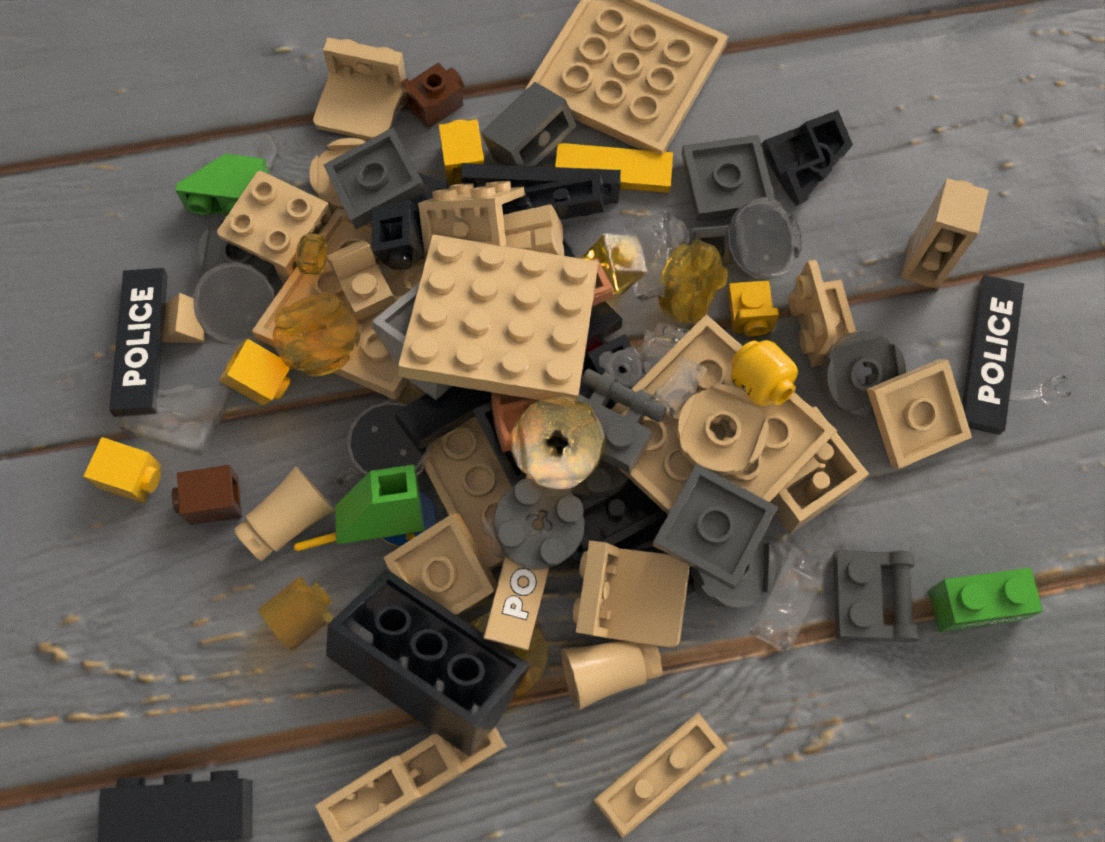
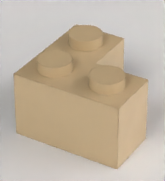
[770,406,869,534]

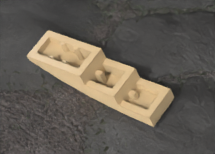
[315,727,506,842]

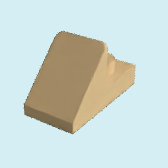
[326,239,395,321]

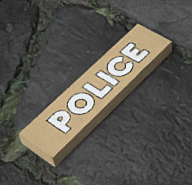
[483,464,573,651]

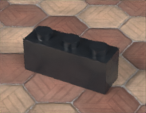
[98,770,253,842]

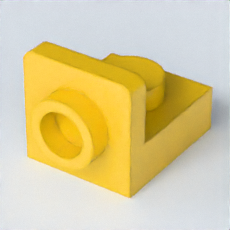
[727,281,779,337]

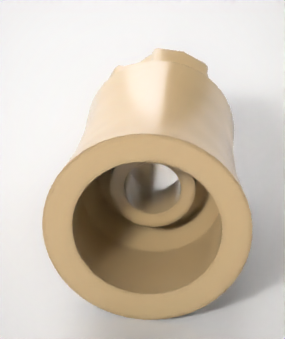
[234,466,335,561]
[560,640,663,711]

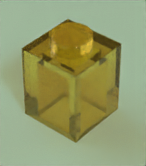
[581,234,648,294]
[257,576,334,651]

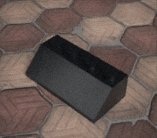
[326,569,530,757]

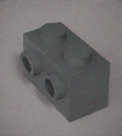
[481,82,577,166]

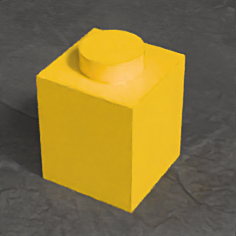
[439,120,484,185]
[218,339,292,405]
[83,437,161,504]

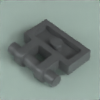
[551,369,667,474]

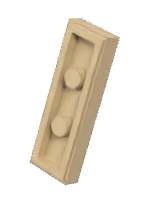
[593,713,728,838]

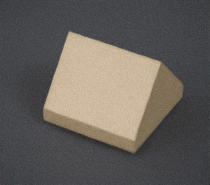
[163,293,206,343]

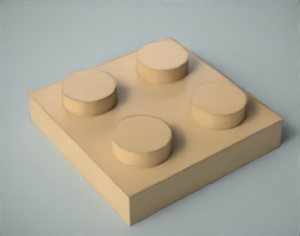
[867,359,972,469]
[383,513,497,616]

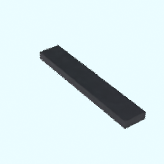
[395,301,623,449]

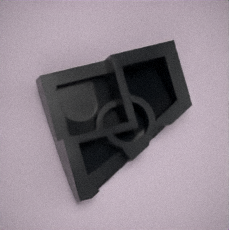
[761,110,853,206]

